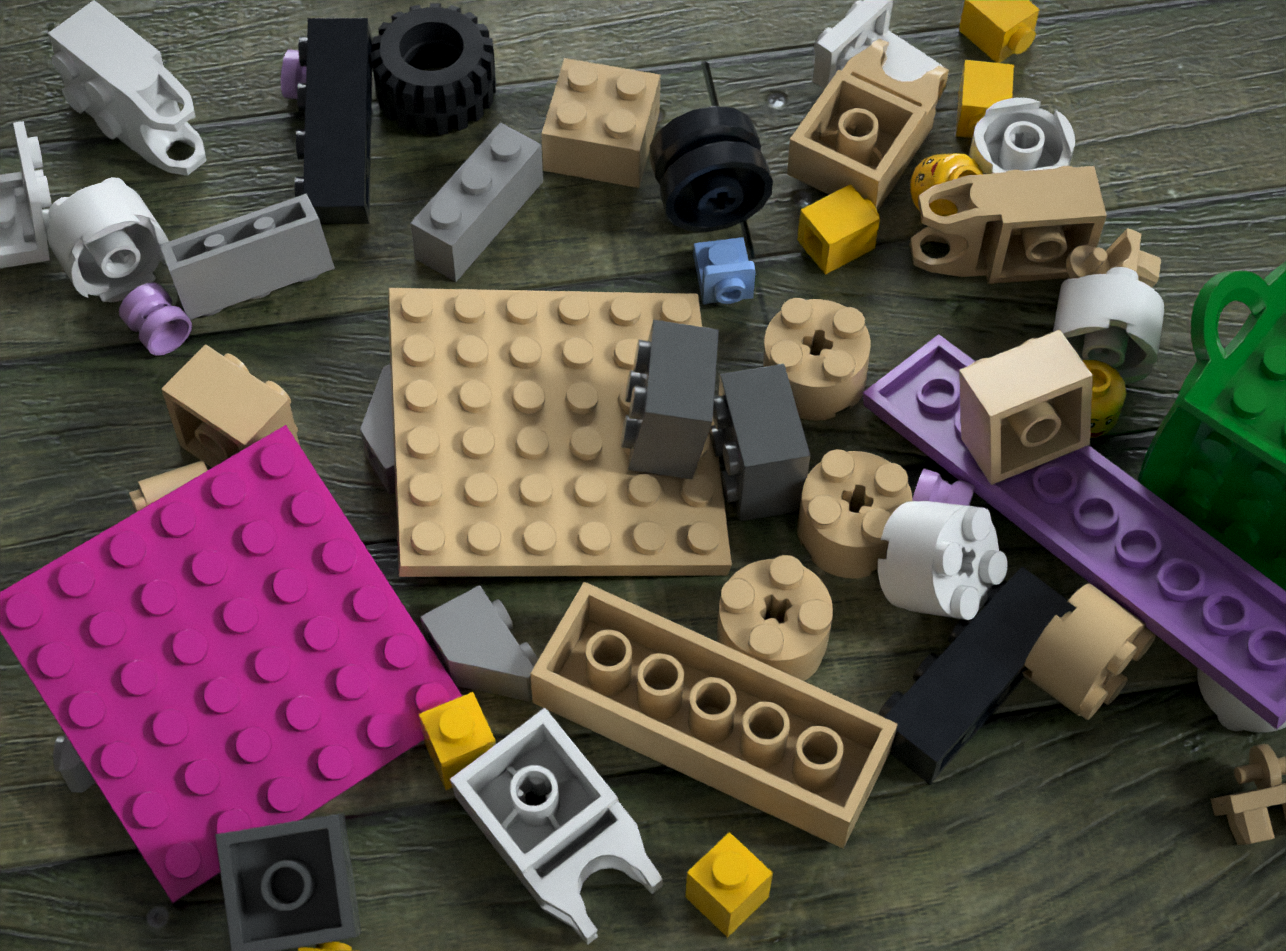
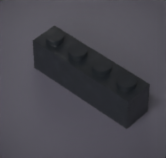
[295,18,373,224]
[878,567,1076,785]

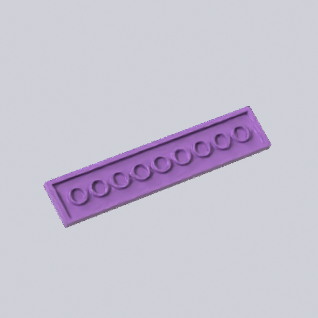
[863,334,1286,729]

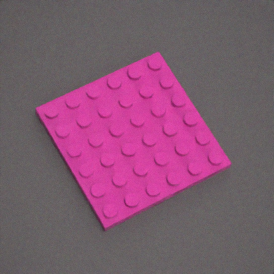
[0,425,462,904]

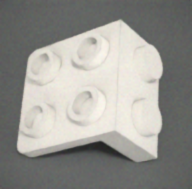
[813,0,943,89]
[0,121,52,268]

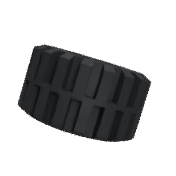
[370,3,496,135]

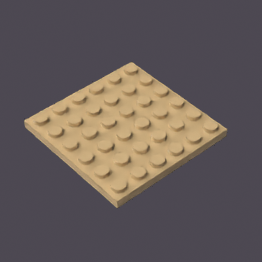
[388,288,732,577]

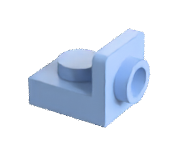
[693,237,756,304]

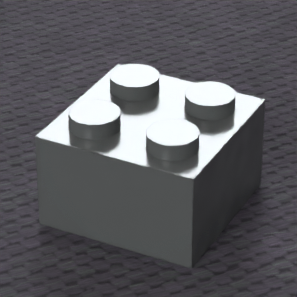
[621,320,719,479]
[709,364,810,522]
[215,813,362,951]

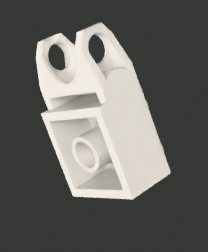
[48,0,206,175]
[450,708,663,945]

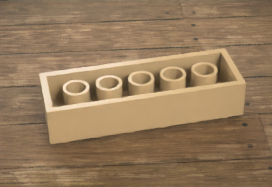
[530,582,898,849]

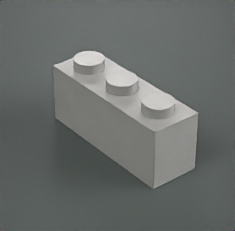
[410,122,543,282]
[160,193,335,320]

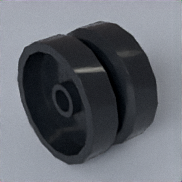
[649,106,773,232]

